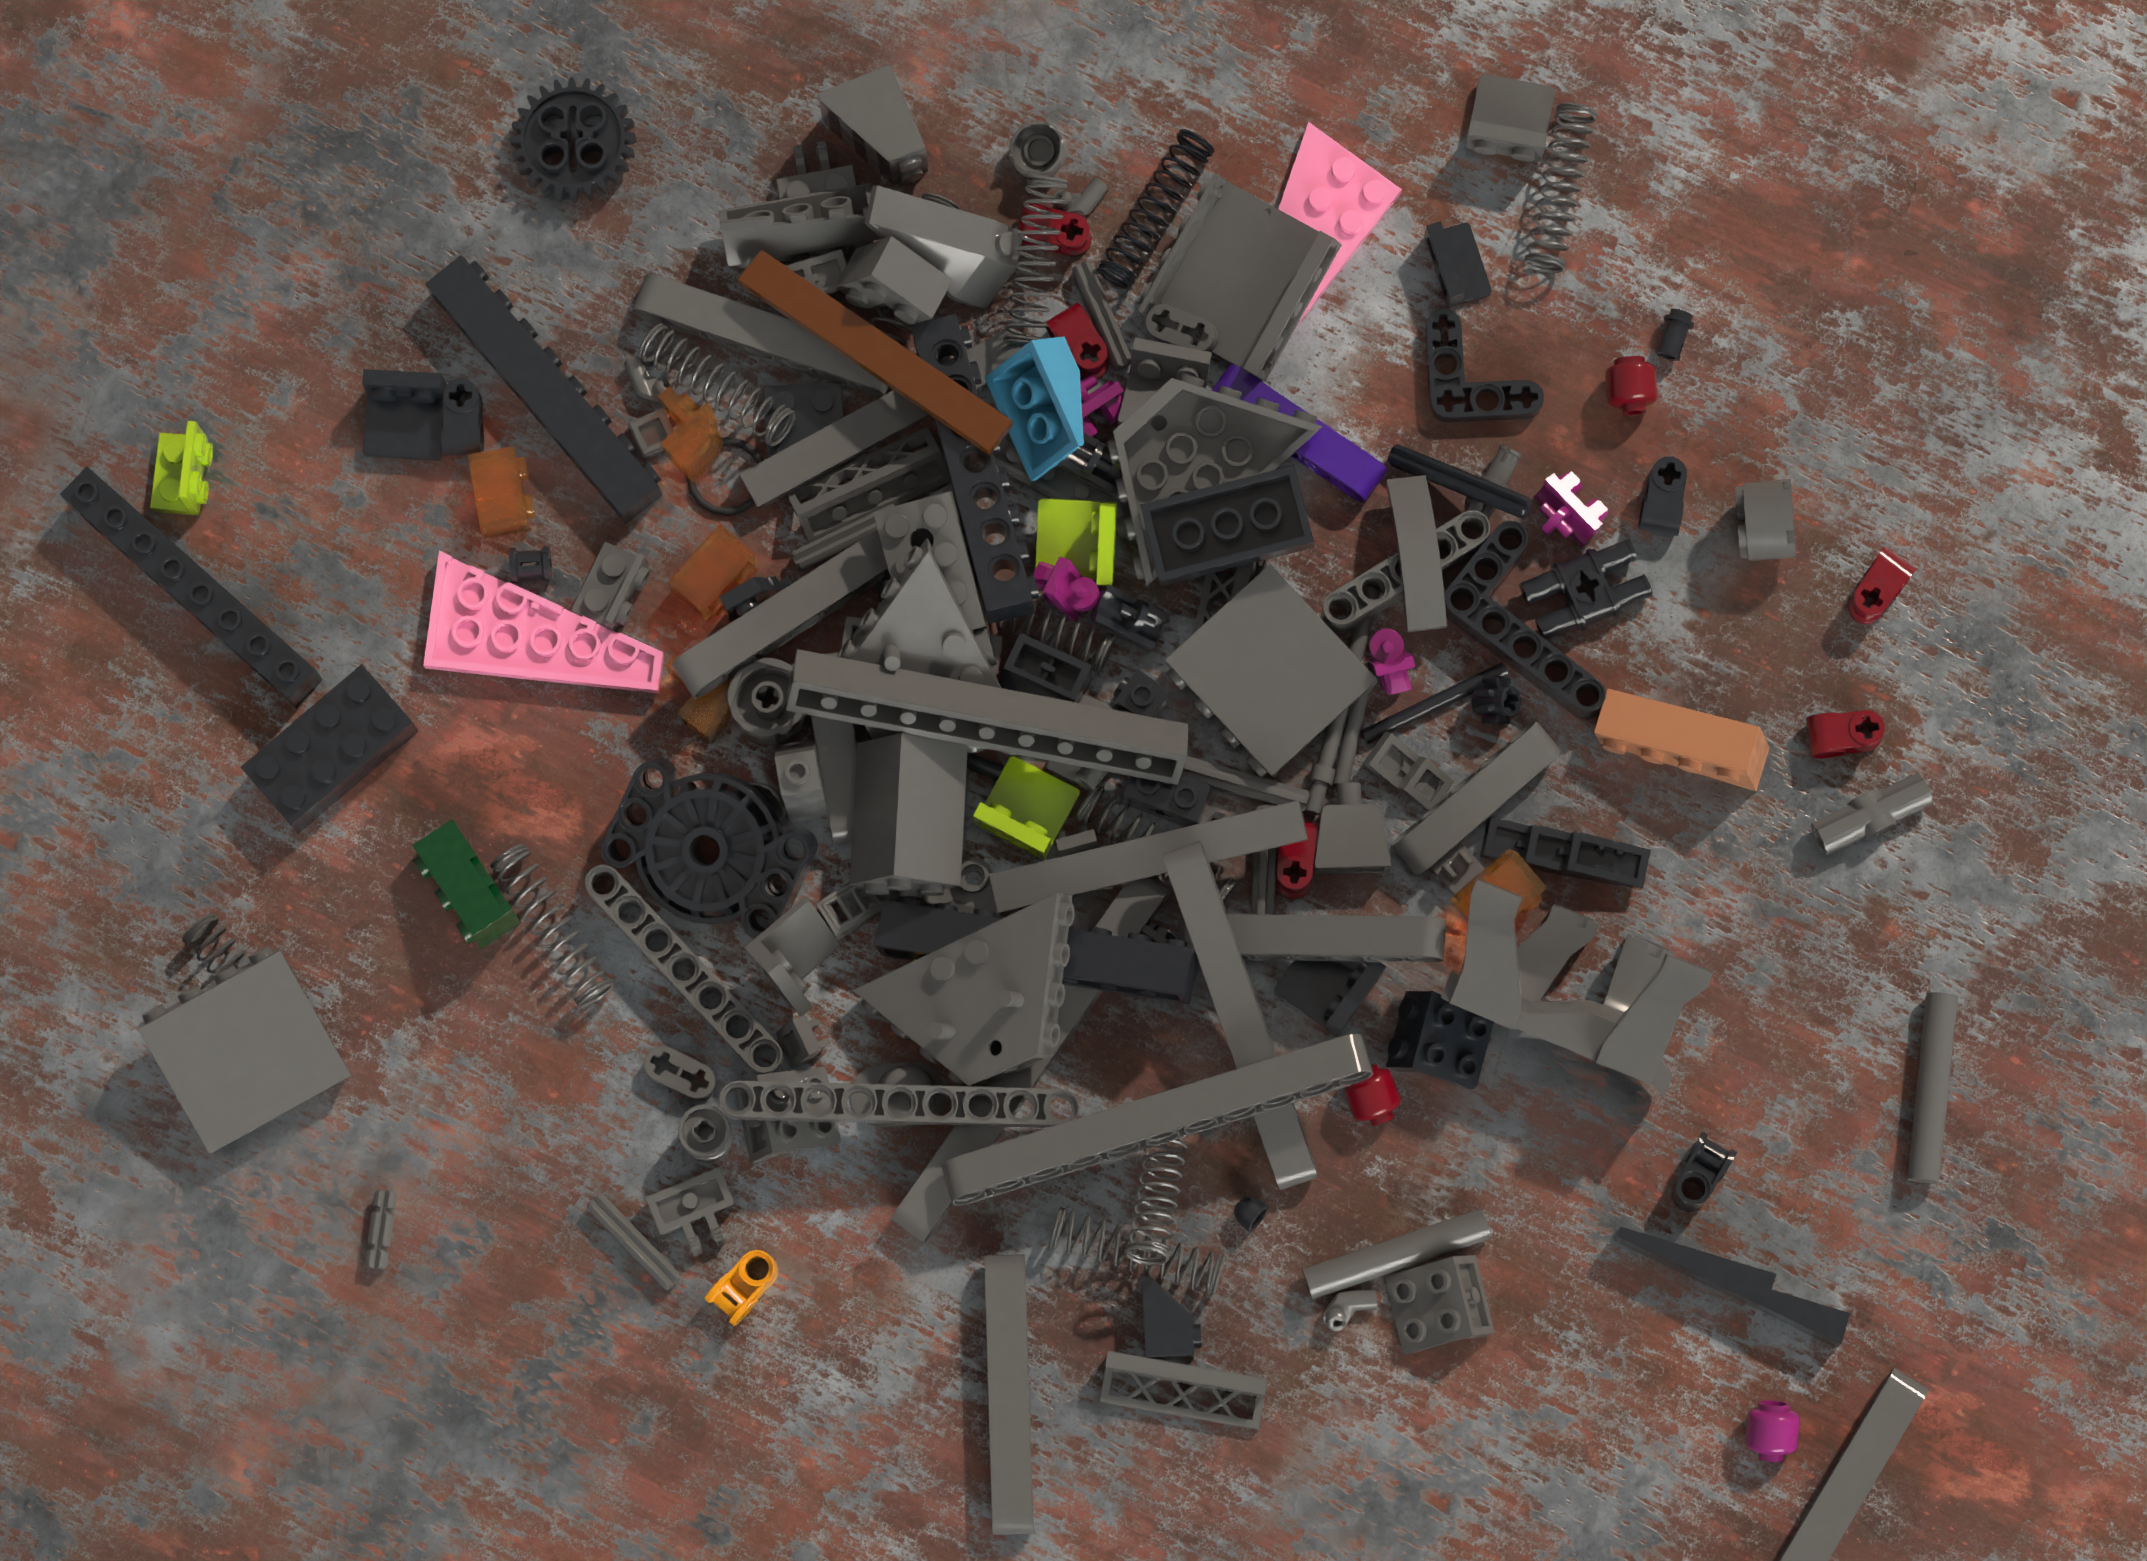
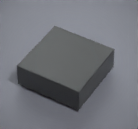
[627,408,680,461]

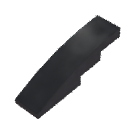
[1480,816,1651,889]

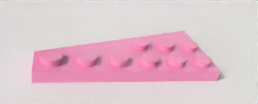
[1278,122,1402,329]
[423,551,664,694]

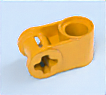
[704,1250,778,1326]

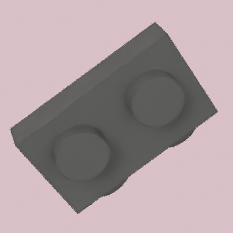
[1466,74,1555,162]

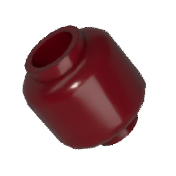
[1605,356,1658,416]
[1343,1063,1401,1126]

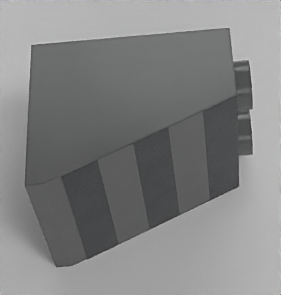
[818,64,929,185]

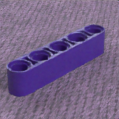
[1211,364,1387,503]

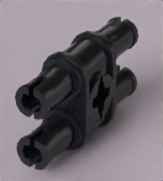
[1519,539,1653,640]

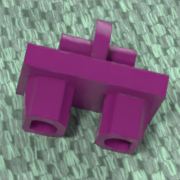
[1080,374,1124,437]
[1534,471,1608,547]
[1033,557,1100,622]
[1366,628,1415,695]

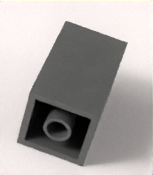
[850,733,968,900]

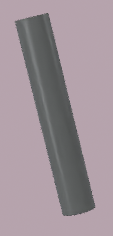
[1907,992,1958,1184]
[1302,1208,1491,1300]

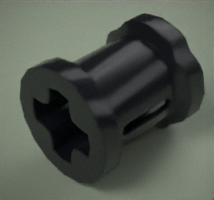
[509,545,552,583]

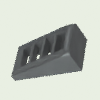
[815,884,898,940]

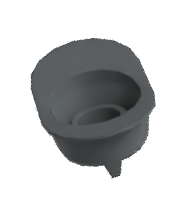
[850,1063,946,1127]

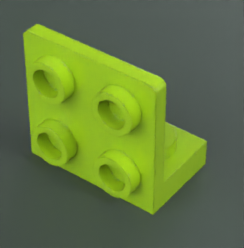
[150,421,213,516]
[1035,498,1117,585]
[973,756,1080,861]

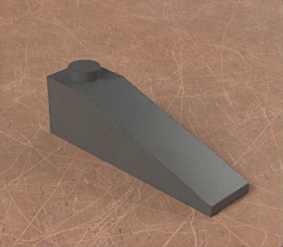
[865,185,1022,310]

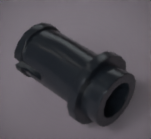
[1655,309,1694,361]

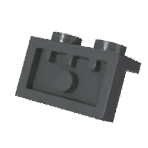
[571,542,651,632]

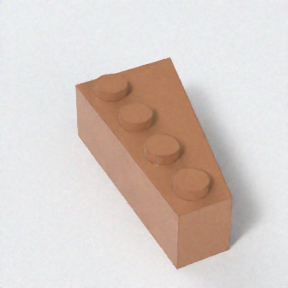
[1594,689,1770,792]

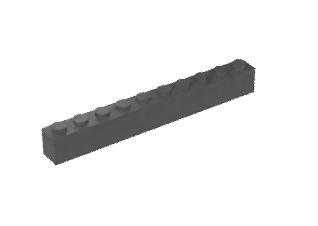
[786,649,1188,785]

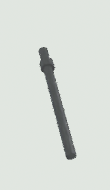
[1305,587,1380,815]

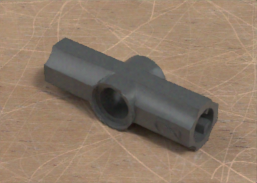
[1810,772,1934,855]

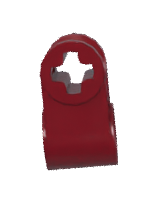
[1017,203,1092,257]
[1044,302,1109,380]
[1848,546,1917,625]
[1806,710,1885,759]
[1276,822,1319,900]

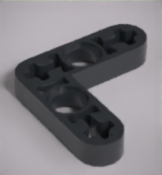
[1425,308,1544,423]

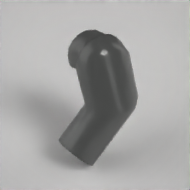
[1052,177,1109,216]

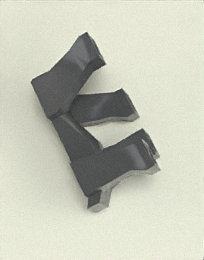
[1441,878,1713,1098]

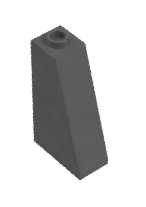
[775,738,829,823]

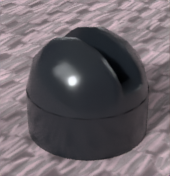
[1234,1196,1269,1232]

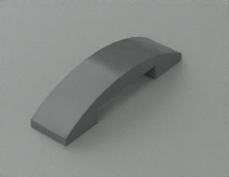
[1386,475,1447,632]

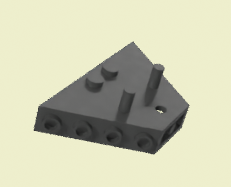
[1108,373,1323,586]
[837,538,1018,755]
[853,893,1075,1087]

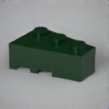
[412,819,521,949]

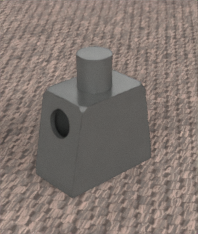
[1314,782,1391,875]

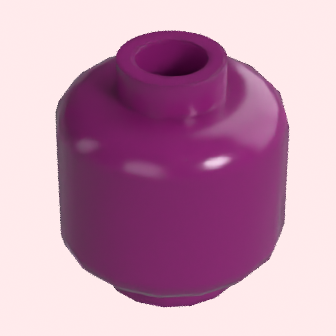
[1745,1400,1800,1462]

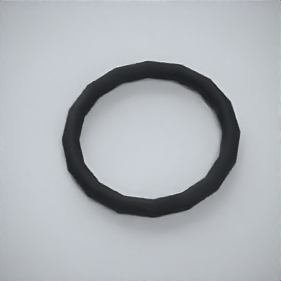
[686,437,764,516]

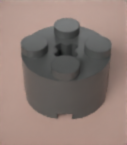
[1735,479,1796,561]
[728,658,809,745]

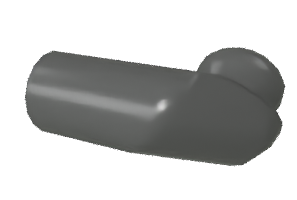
[624,356,675,403]
[1323,1290,1377,1332]

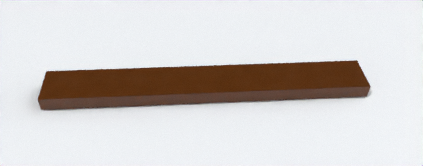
[738,250,1013,455]

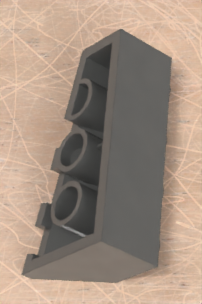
[719,183,882,268]

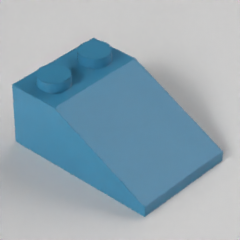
[984,336,1084,481]

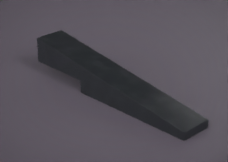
[1614,1227,1850,1348]

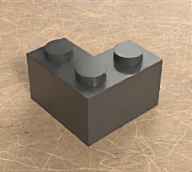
[835,236,952,324]

